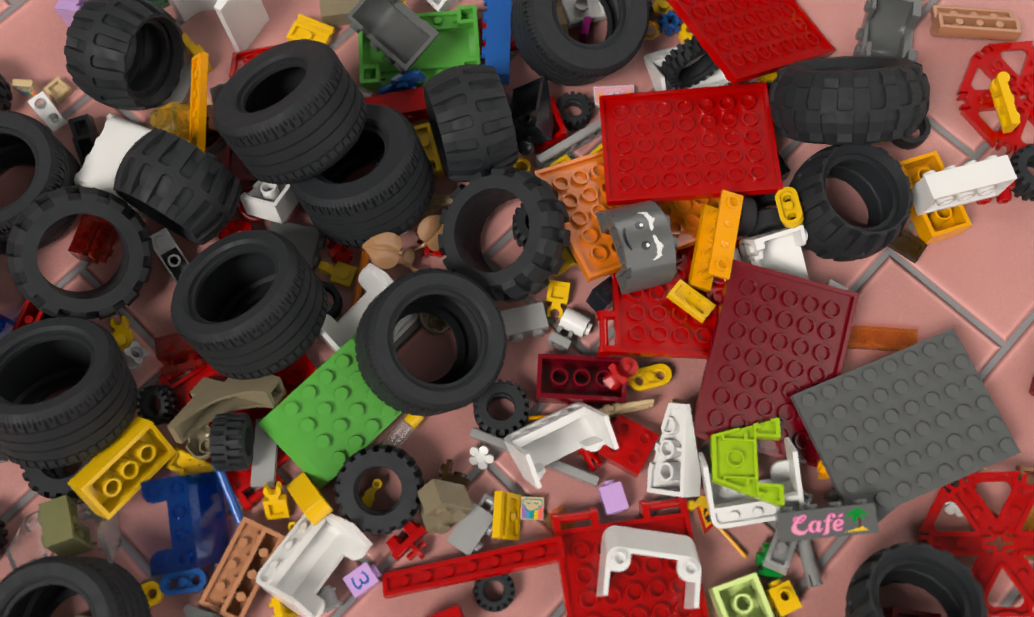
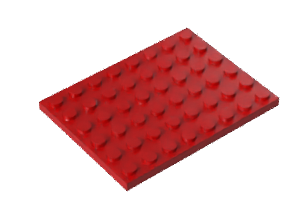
[666,0,836,85]
[599,82,783,206]

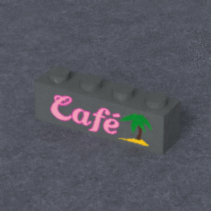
[774,499,879,542]

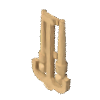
[599,399,654,418]

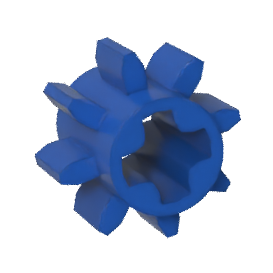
[657,10,682,37]

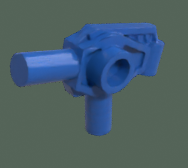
[379,70,426,95]

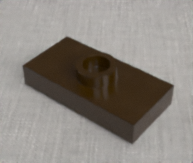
[888,229,928,264]

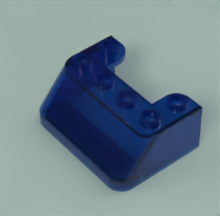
[141,472,229,576]

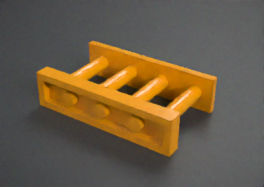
[688,190,744,292]

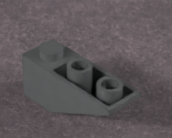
[148,227,189,284]

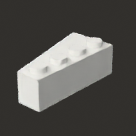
[240,180,299,224]

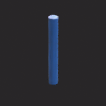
[212,463,244,526]

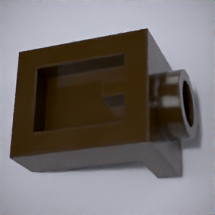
[439,459,471,491]

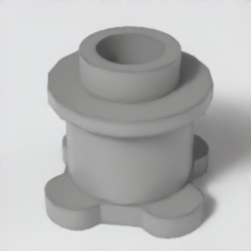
[122,341,149,370]
[317,585,343,614]

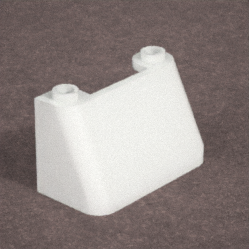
[739,225,809,280]

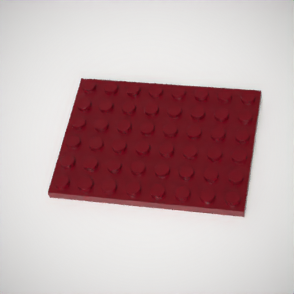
[692,259,859,467]

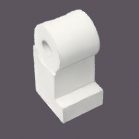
[27,91,67,132]

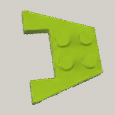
[710,418,785,508]

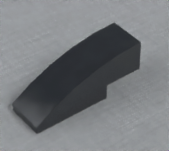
[68,114,99,166]

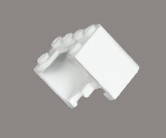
[74,116,152,211]

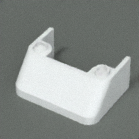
[504,402,619,489]
[698,437,804,529]
[596,526,701,609]

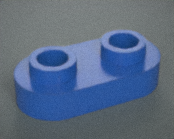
[159,568,209,596]

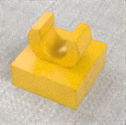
[269,597,299,617]

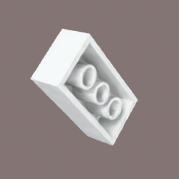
[910,155,1017,216]

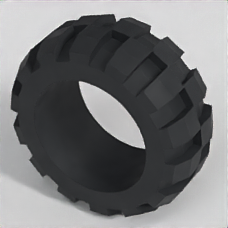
[438,166,571,302]
[6,185,154,320]

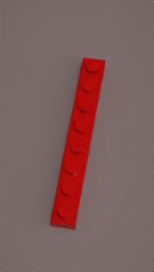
[382,536,567,599]

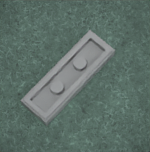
[250,419,278,488]

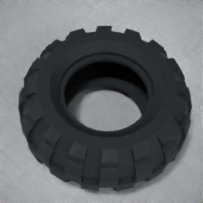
[769,56,930,145]

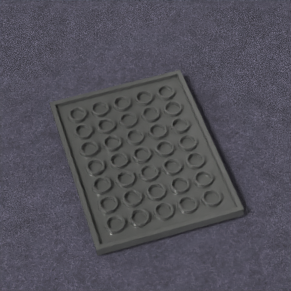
[790,329,1021,515]

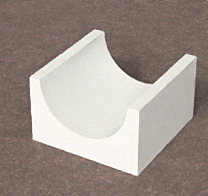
[168,0,270,52]

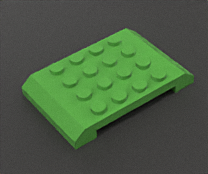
[358,5,481,91]
[258,334,402,489]

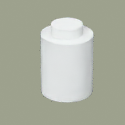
[559,307,593,338]

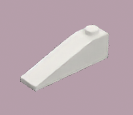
[647,403,701,497]

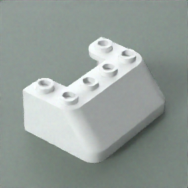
[318,263,418,352]
[256,513,373,617]

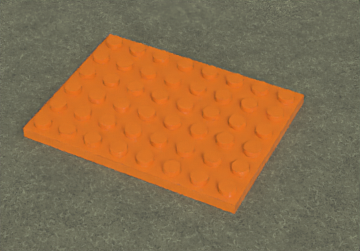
[533,150,720,282]

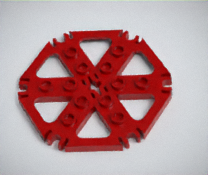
[956,41,1034,156]
[918,471,1034,617]

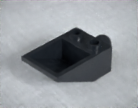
[510,76,554,156]

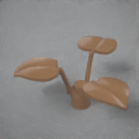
[362,215,444,271]

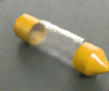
[380,414,424,449]

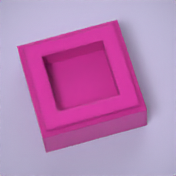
[579,16,592,44]

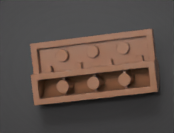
[929,5,1022,42]
[198,516,285,617]

